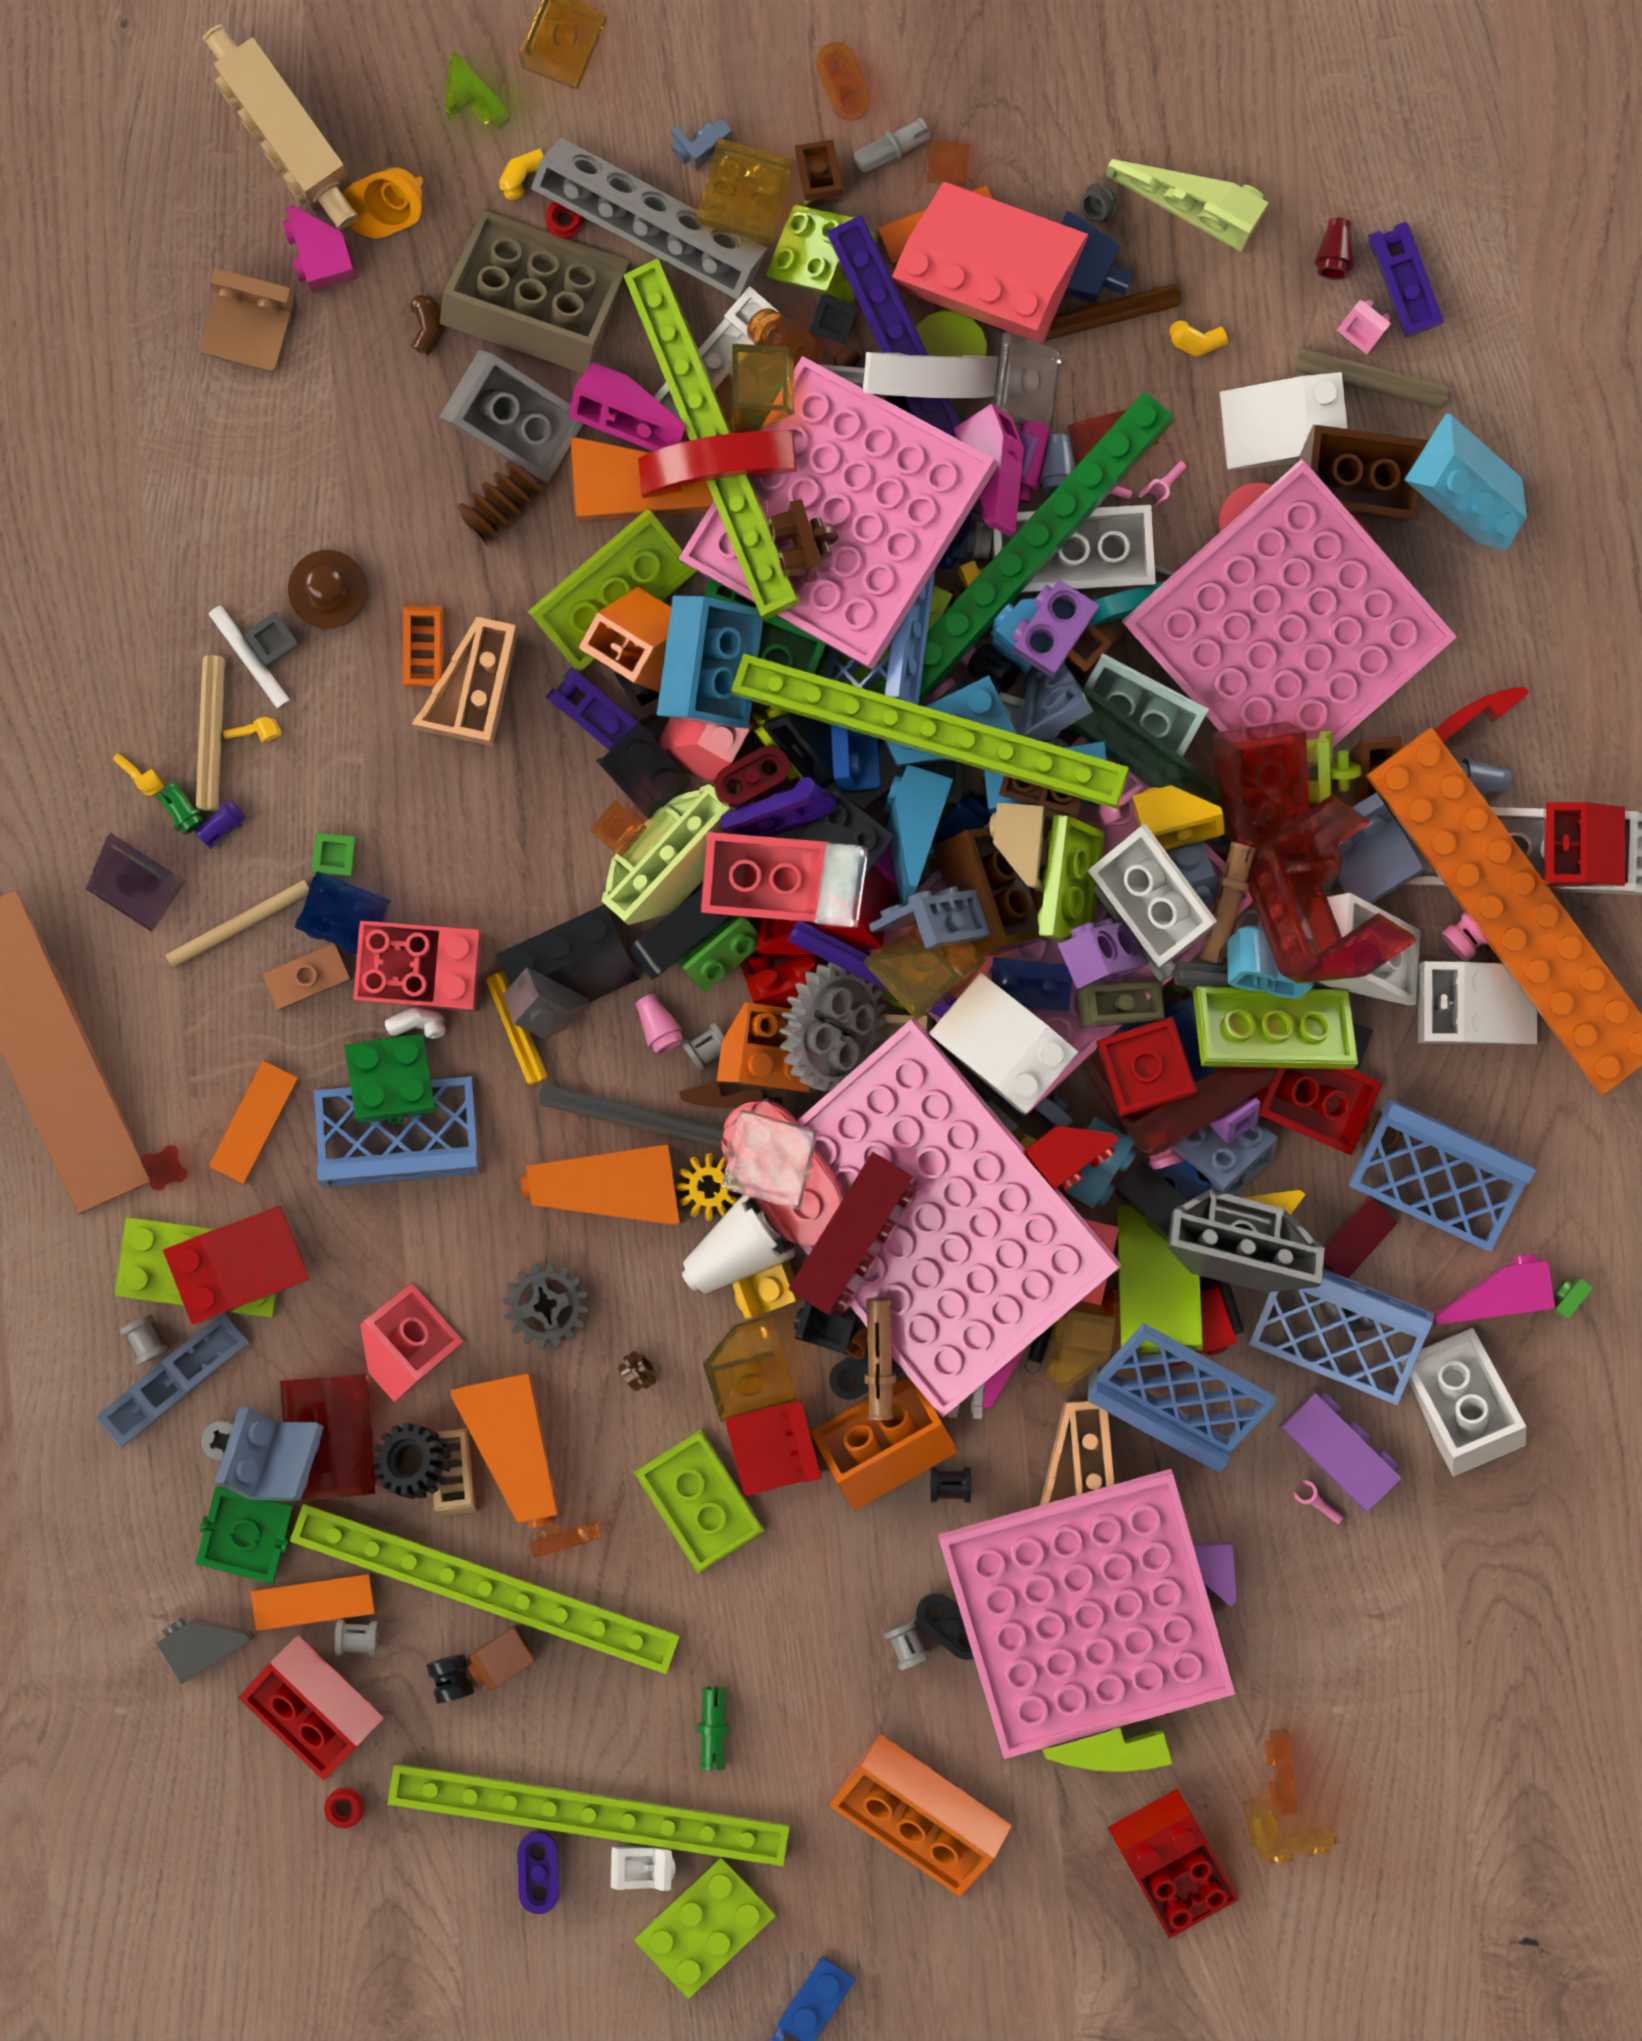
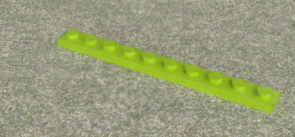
[623,258,801,621]
[731,654,1129,809]
[290,1503,680,1674]
[387,1763,790,1867]

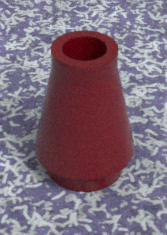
[1315,218,1354,280]

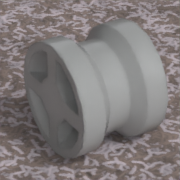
[201,1420,234,1461]

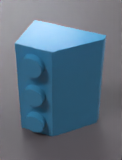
[657,596,763,729]
[990,598,1074,677]

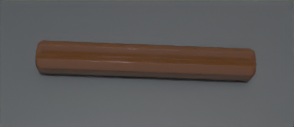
[1032,284,1181,343]

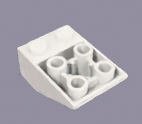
[1418,961,1537,1045]

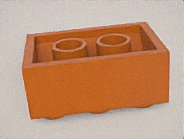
[810,1376,958,1511]

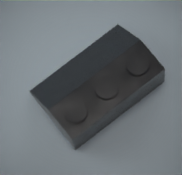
[496,904,640,1003]

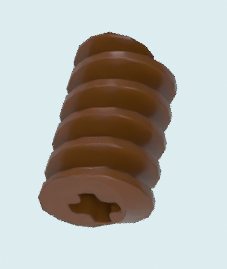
[458,461,546,547]

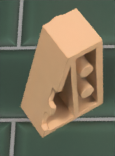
[412,617,519,747]
[1039,1399,1114,1506]

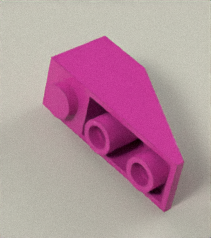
[954,404,1024,537]

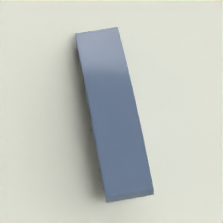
[95,1314,249,1449]

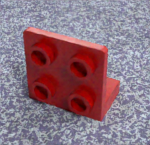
[725,1399,822,1496]

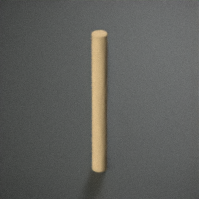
[165,879,312,968]

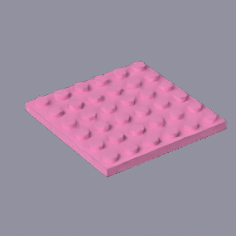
[678,356,999,670]
[1121,459,1457,793]
[938,1469,1235,1759]

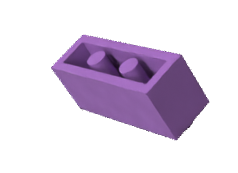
[1278,1392,1401,1512]

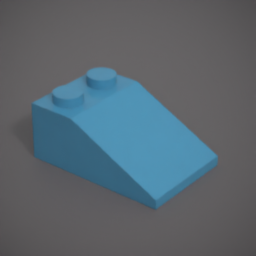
[884,764,953,906]

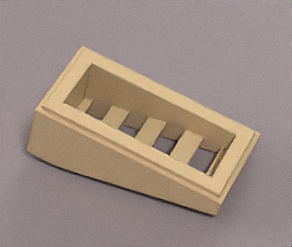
[433,1428,477,1516]

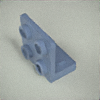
[1309,792,1425,904]
[869,886,991,949]
[1166,1091,1278,1196]
[214,1407,324,1501]

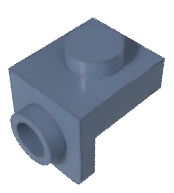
[1166,841,1218,905]

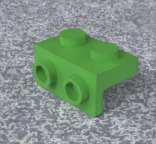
[677,916,758,993]

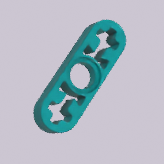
[1088,582,1164,627]

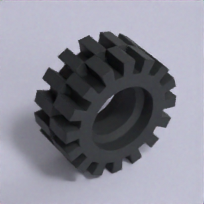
[372,1423,451,1499]

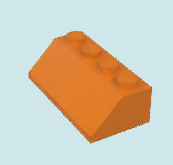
[829,1734,1012,1897]

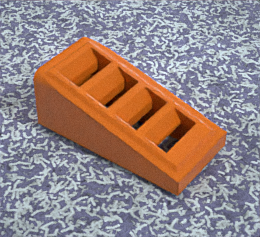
[402,604,444,687]

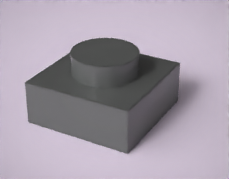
[243,611,300,668]

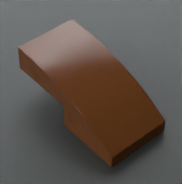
[679,1081,763,1108]

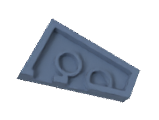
[1020,661,1093,743]

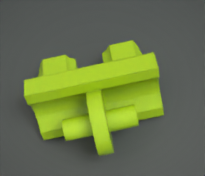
[1296,731,1361,811]

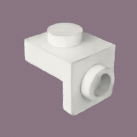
[611,1846,676,1891]

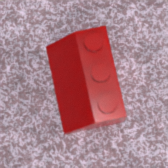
[238,1635,384,1781]

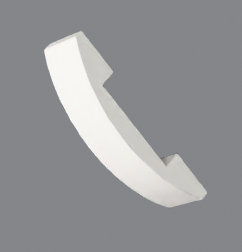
[654,286,779,421]
[863,352,999,398]

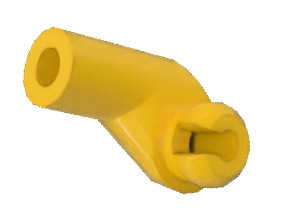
[499,148,543,200]

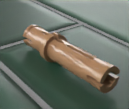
[1199,841,1256,964]
[864,1297,896,1421]

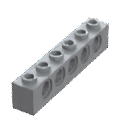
[531,137,767,300]

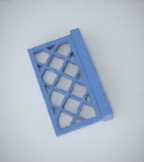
[826,570,935,705]
[314,1076,481,1188]
[1348,1097,1536,1252]
[1249,1269,1434,1405]
[1088,1323,1276,1473]

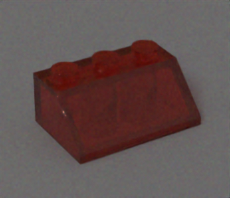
[280,1374,376,1500]

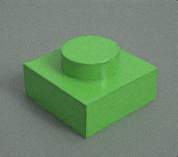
[311,833,357,877]
[1550,1278,1593,1319]

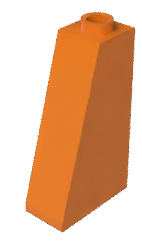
[570,438,714,523]
[520,1144,681,1225]
[450,1372,559,1528]

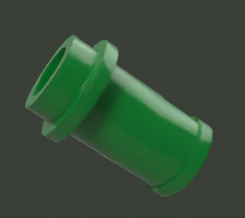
[156,782,204,835]

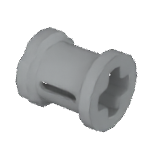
[681,1022,724,1073]
[119,1314,169,1366]
[335,1619,379,1657]
[883,1619,931,1670]

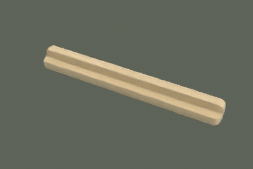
[196,655,225,812]

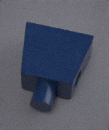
[1061,211,1134,303]

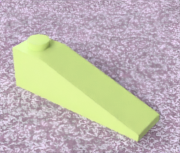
[1106,159,1269,252]

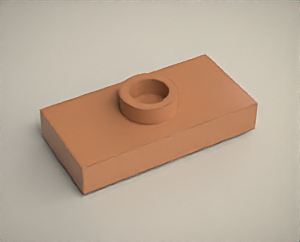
[262,943,352,1011]

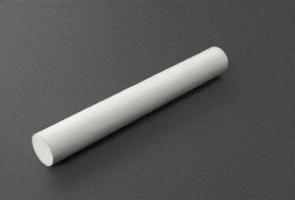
[208,605,290,709]

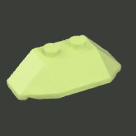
[601,784,736,925]

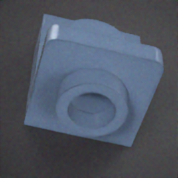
[670,119,733,170]

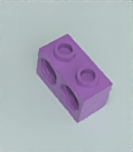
[1011,579,1099,679]
[1058,918,1148,989]

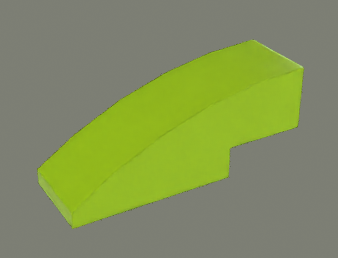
[1042,1727,1172,1772]

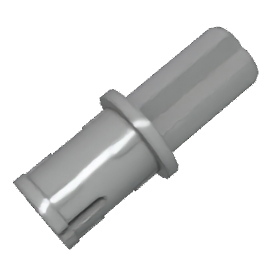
[854,118,932,173]

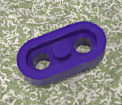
[517,1831,560,1914]

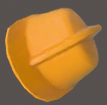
[343,167,423,239]

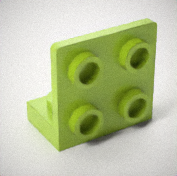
[766,205,878,304]

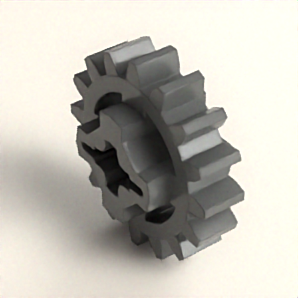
[503,1262,590,1349]

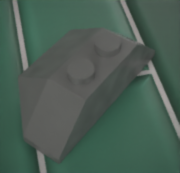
[1168,1189,1325,1293]

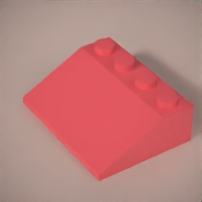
[892,182,1089,344]

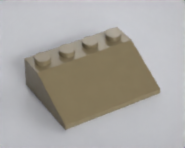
[439,210,630,374]

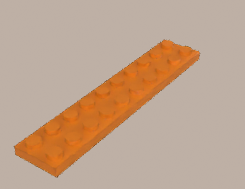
[1365,727,1642,1095]

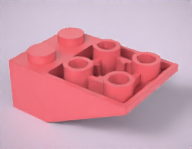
[353,921,483,1012]

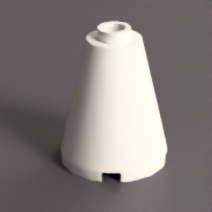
[682,1191,795,1294]

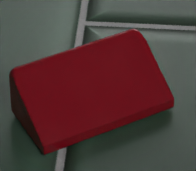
[1323,1197,1397,1278]

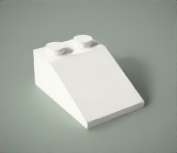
[1219,372,1348,470]
[1308,893,1421,1006]
[928,972,1078,1114]
[1401,1327,1526,1477]

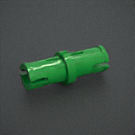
[697,1686,729,1771]

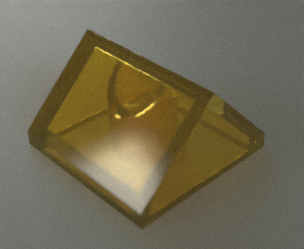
[518,0,607,89]
[728,344,794,433]

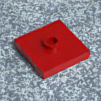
[1096,1017,1197,1118]

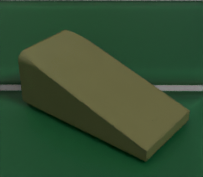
[1076,981,1165,1028]

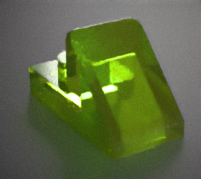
[445,51,510,130]

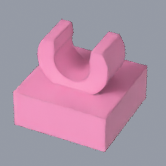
[1336,299,1391,355]

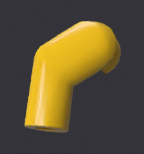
[1169,320,1229,356]

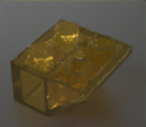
[1046,1311,1116,1392]

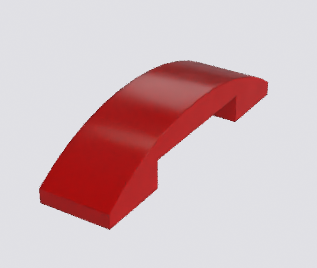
[638,431,797,498]
[1434,687,1529,742]

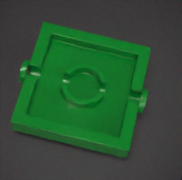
[344,1033,435,1124]
[195,1486,295,1584]

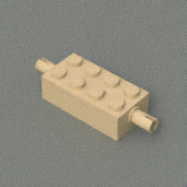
[202,24,358,230]

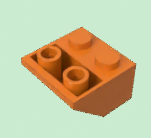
[578,587,671,693]
[717,1002,818,1092]

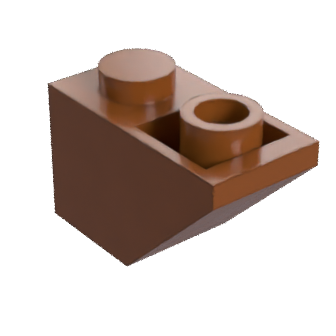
[1065,594,1129,679]
[468,1625,537,1692]

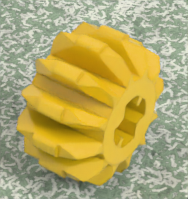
[675,1153,743,1221]

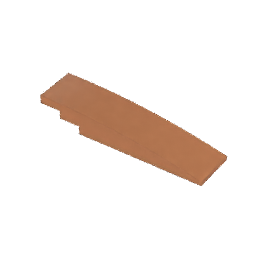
[0,890,152,1214]

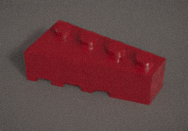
[788,1151,919,1318]

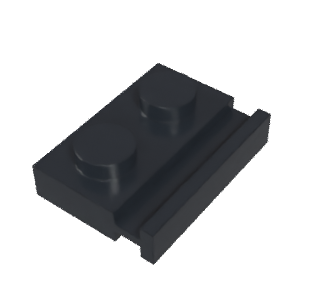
[596,722,691,820]

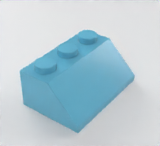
[1405,413,1527,551]

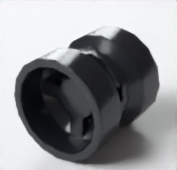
[426,1654,475,1704]

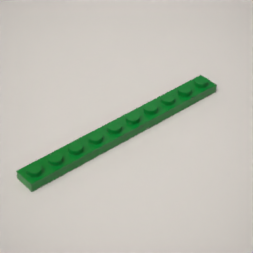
[878,391,1175,705]

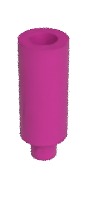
[1019,422,1050,503]

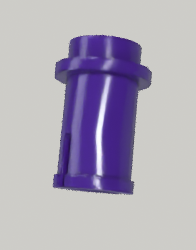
[194,800,246,849]

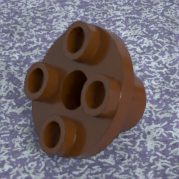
[288,550,368,630]

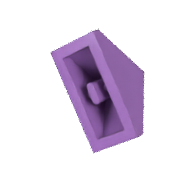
[1193,1542,1237,1607]

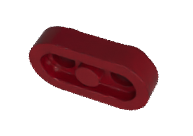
[714,746,790,808]

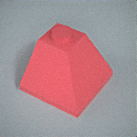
[657,716,757,783]
[360,1283,464,1402]

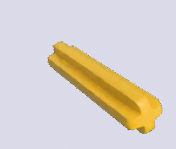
[486,971,547,1085]

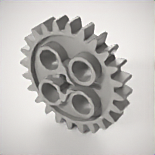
[780,962,886,1091]

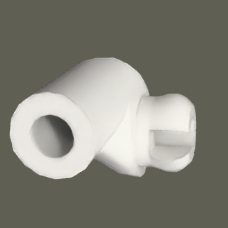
[385,1006,446,1039]

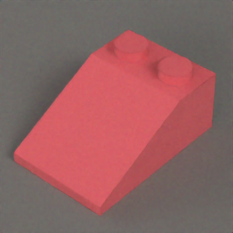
[700,832,829,923]

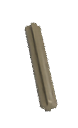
[1296,348,1449,408]

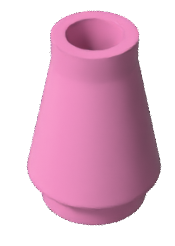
[635,993,684,1055]

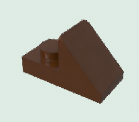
[794,140,844,207]
[1349,736,1402,808]

